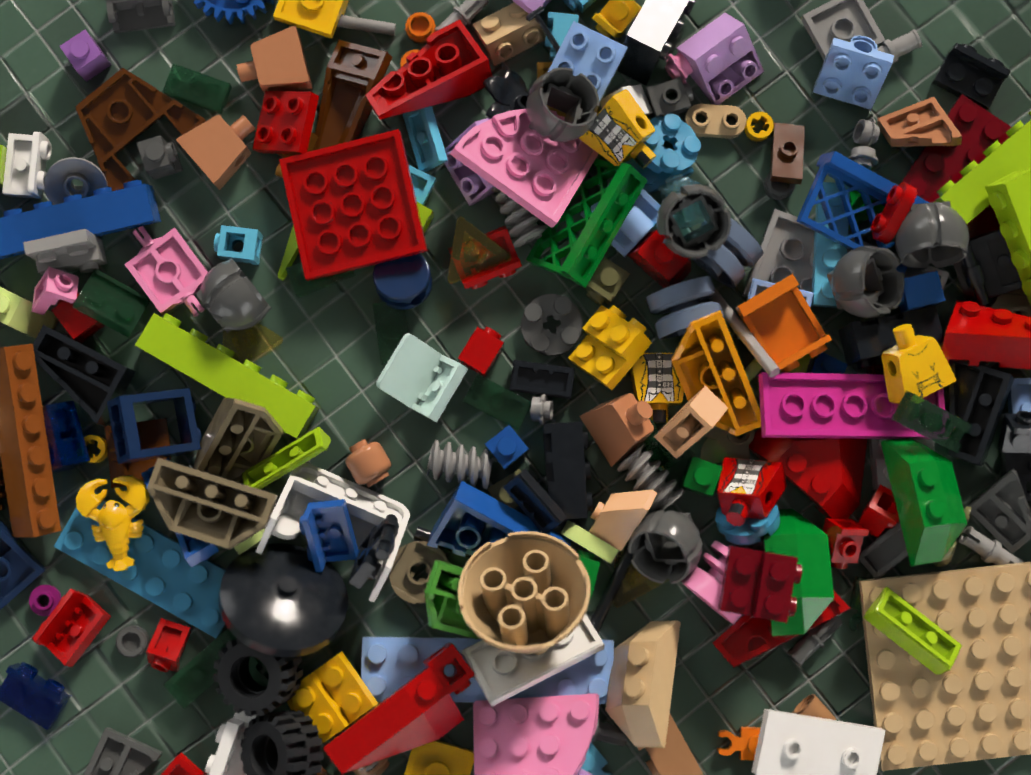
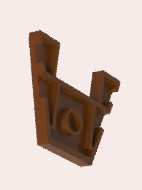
[75,68,206,191]

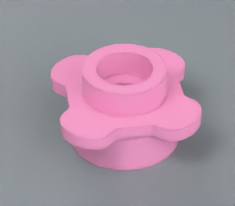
[665,53,693,84]

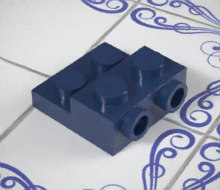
[0,521,45,610]

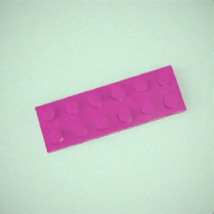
[758,372,948,439]

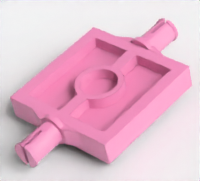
[124,226,208,317]

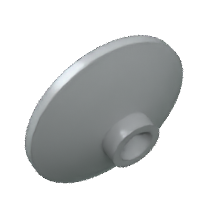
[44,157,108,205]

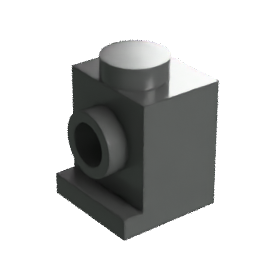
[645,77,694,119]
[137,135,183,180]

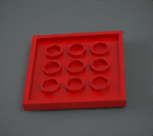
[279,129,428,281]

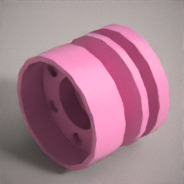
[681,540,742,625]

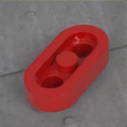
[870,182,917,244]

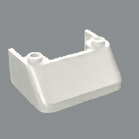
[256,463,410,602]

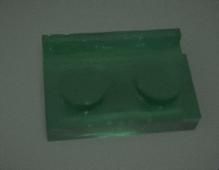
[72,268,150,338]

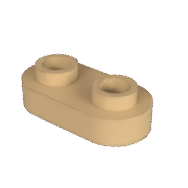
[684,104,747,139]

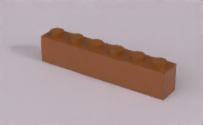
[0,343,61,538]

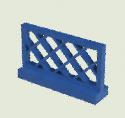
[796,151,930,274]

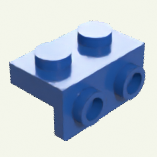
[299,499,358,572]

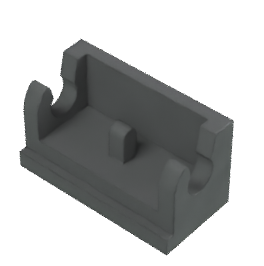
[106,0,176,33]

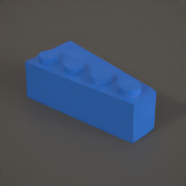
[426,481,571,557]

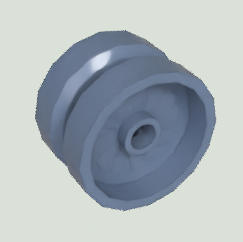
[691,218,764,288]
[646,276,725,340]

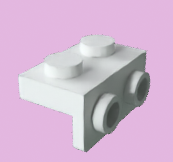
[2,132,52,199]

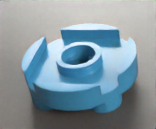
[645,113,701,176]
[715,504,780,545]

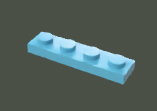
[811,182,850,308]

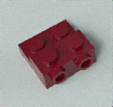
[718,545,802,623]

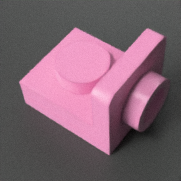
[31,266,79,315]

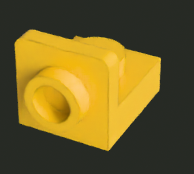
[592,0,642,38]

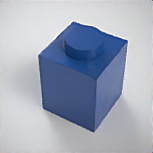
[898,271,946,312]
[485,424,529,470]

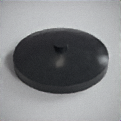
[218,544,348,657]

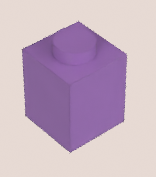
[60,29,111,82]

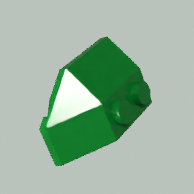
[881,438,967,566]
[763,509,834,637]

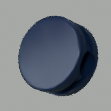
[373,254,432,310]

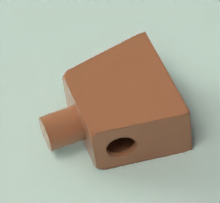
[237,25,313,93]
[176,115,255,190]
[579,393,654,467]

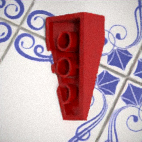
[365,19,492,120]
[323,667,464,774]

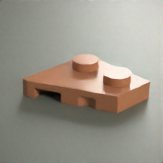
[877,97,962,147]

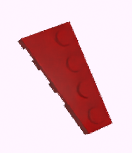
[712,590,850,668]

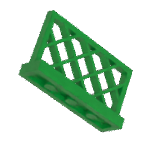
[526,158,648,288]

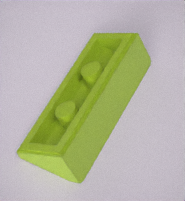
[242,427,331,490]
[863,587,962,675]

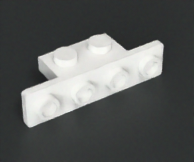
[205,710,269,775]

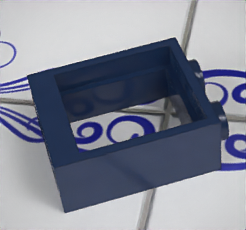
[107,388,201,464]

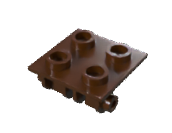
[105,418,172,488]

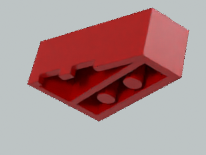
[941,300,1031,369]

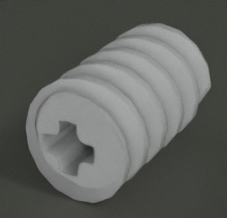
[491,187,548,248]
[426,440,494,489]
[617,444,685,512]

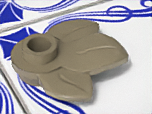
[700,426,755,464]

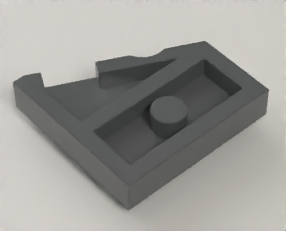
[968,468,1031,554]
[84,727,163,775]

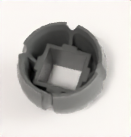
[526,67,600,143]
[657,184,731,259]
[895,201,970,269]
[827,246,904,318]
[196,258,272,333]
[628,510,703,584]

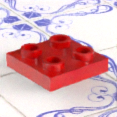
[252,91,319,155]

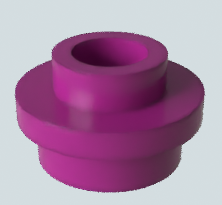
[29,585,62,616]

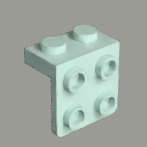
[376,333,468,423]

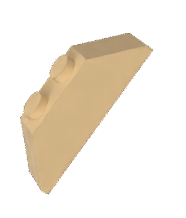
[605,620,681,748]

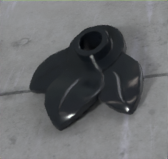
[483,69,529,119]

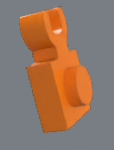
[717,726,761,761]

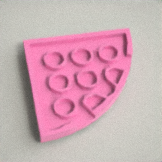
[450,109,599,228]
[473,693,599,775]

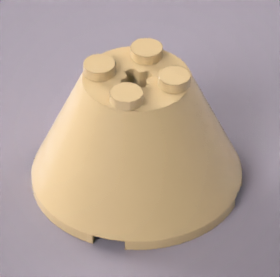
[458,531,590,655]

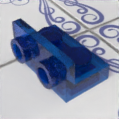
[0,662,71,730]

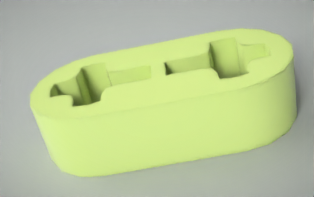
[560,520,619,564]

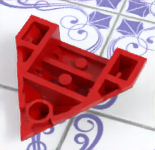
[748,427,867,519]

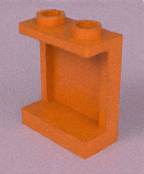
[735,274,832,373]

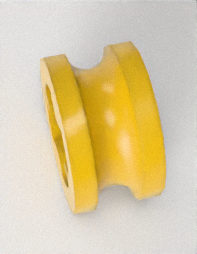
[744,111,774,142]
[78,435,108,463]

